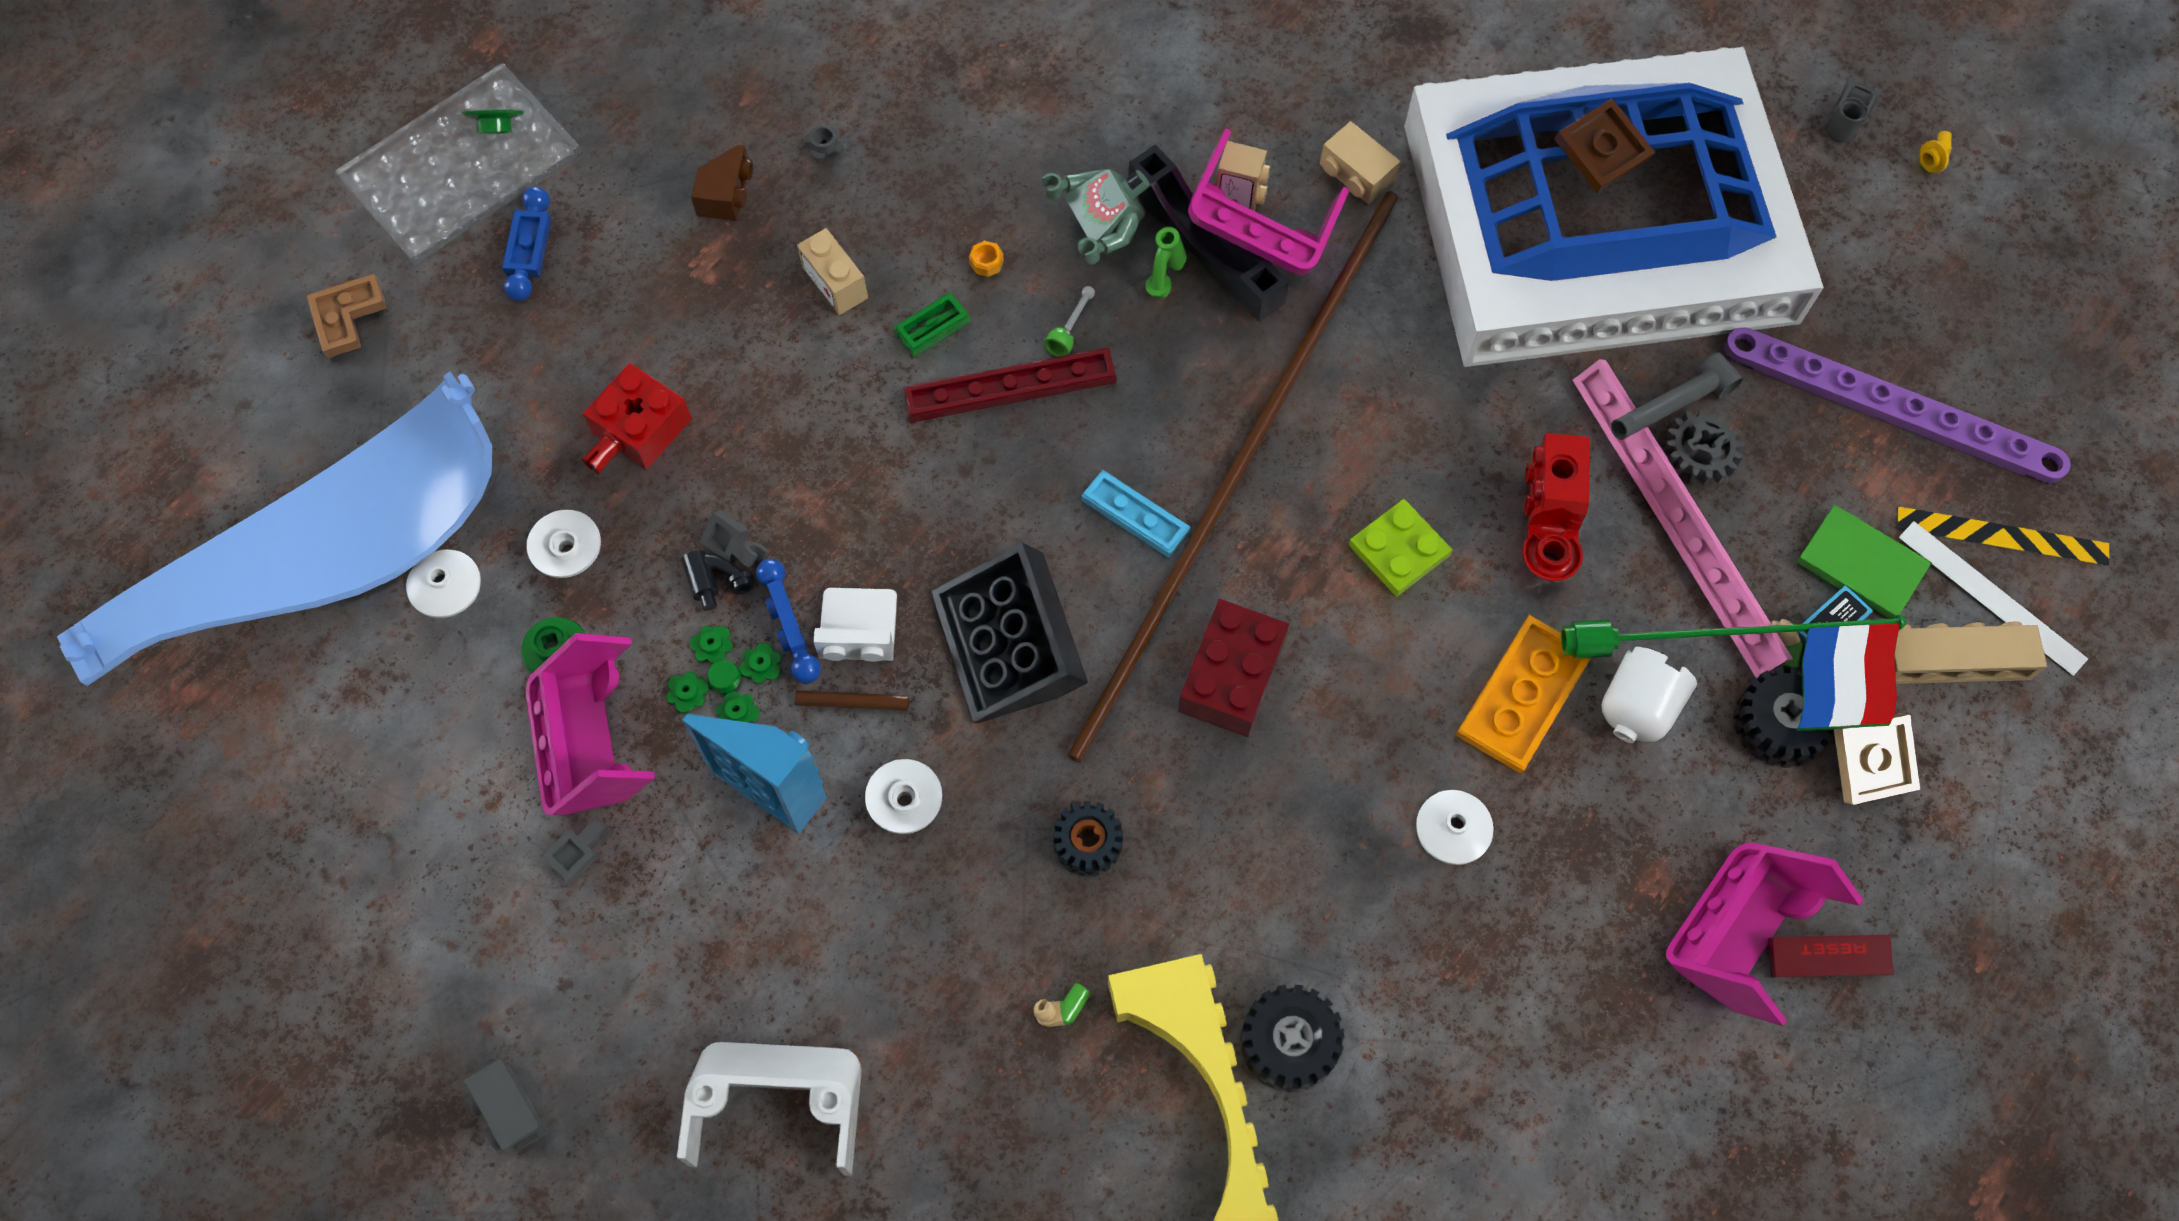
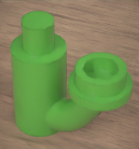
[1146,227,1187,299]

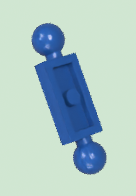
[502,187,552,302]
[756,559,821,684]

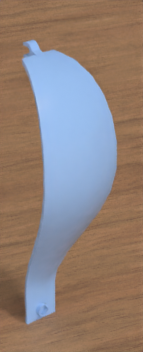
[57,371,492,686]

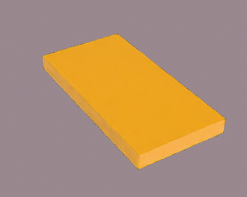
[1455,615,1591,775]

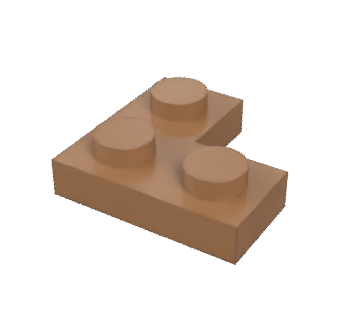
[306,273,387,359]

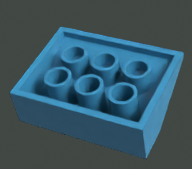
[682,714,827,834]

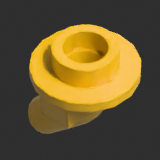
[1919,131,1952,174]

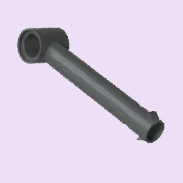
[1611,352,1744,440]

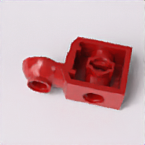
[1522,433,1590,582]

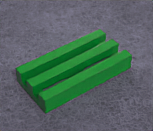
[893,292,971,357]

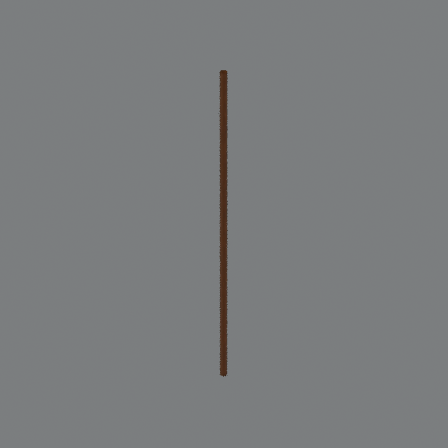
[1067,191,1398,763]

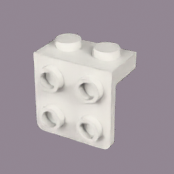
[814,588,897,662]

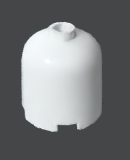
[1601,647,1697,743]

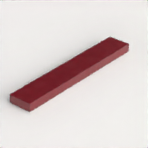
[903,347,1117,423]

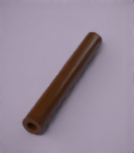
[795,691,909,711]

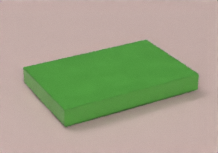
[1796,504,1932,619]

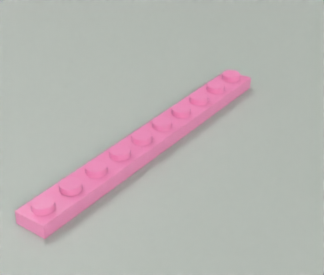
[1572,359,1793,679]

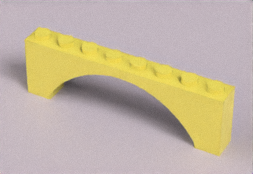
[1108,954,1278,1221]

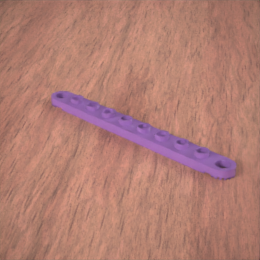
[1724,327,2071,484]

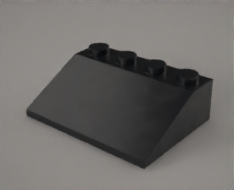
[931,542,1088,724]

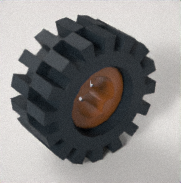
[1053,801,1123,876]

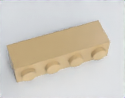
[1895,621,2047,684]

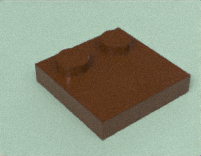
[1554,99,1655,193]

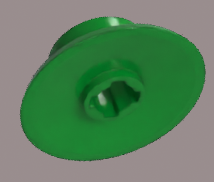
[461,110,524,134]
[521,617,585,673]

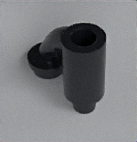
[681,550,755,611]

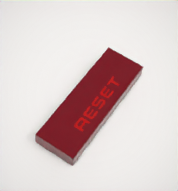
[1768,935,1894,978]

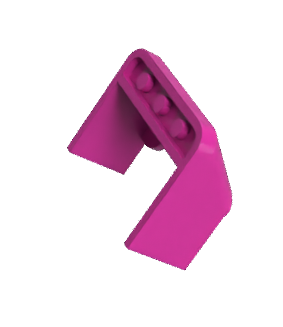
[1188,128,1349,275]
[526,633,655,815]
[1666,843,1864,1026]

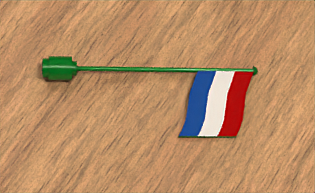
[1561,615,1906,731]

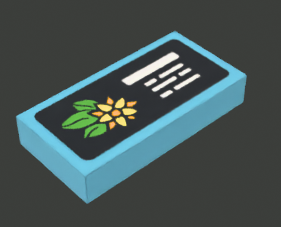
[1797,585,1873,646]

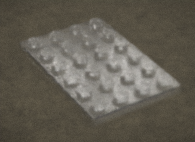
[335,63,583,266]

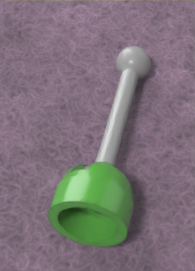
[1043,286,1095,357]

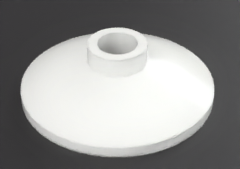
[527,510,601,578]
[406,550,481,618]
[865,759,942,834]
[1416,790,1493,865]

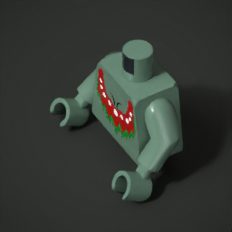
[1042,169,1150,265]

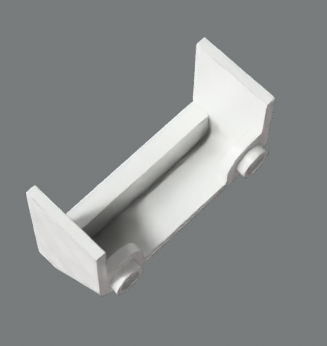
[677,1042,862,1176]

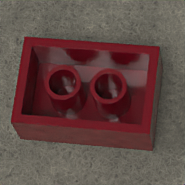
[1178,598,1289,737]

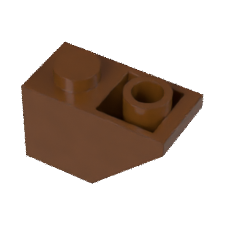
[691,144,753,221]

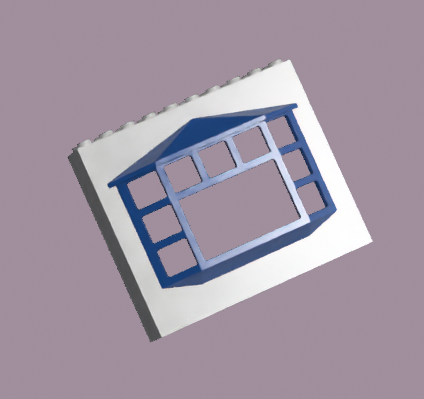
[1404,47,1824,367]

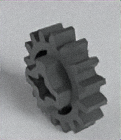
[1662,409,1745,486]

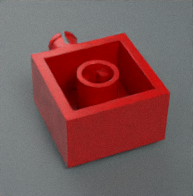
[581,362,692,475]

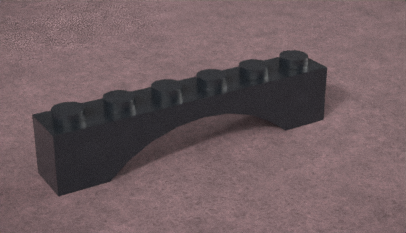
[1128,144,1289,322]

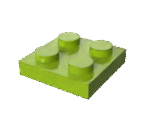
[1348,499,1453,597]

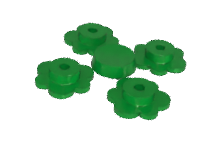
[666,625,782,723]

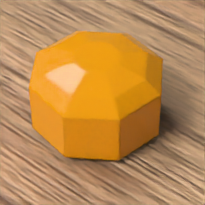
[969,241,1004,277]

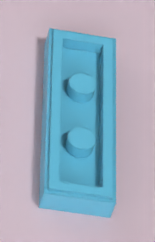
[1081,469,1191,558]

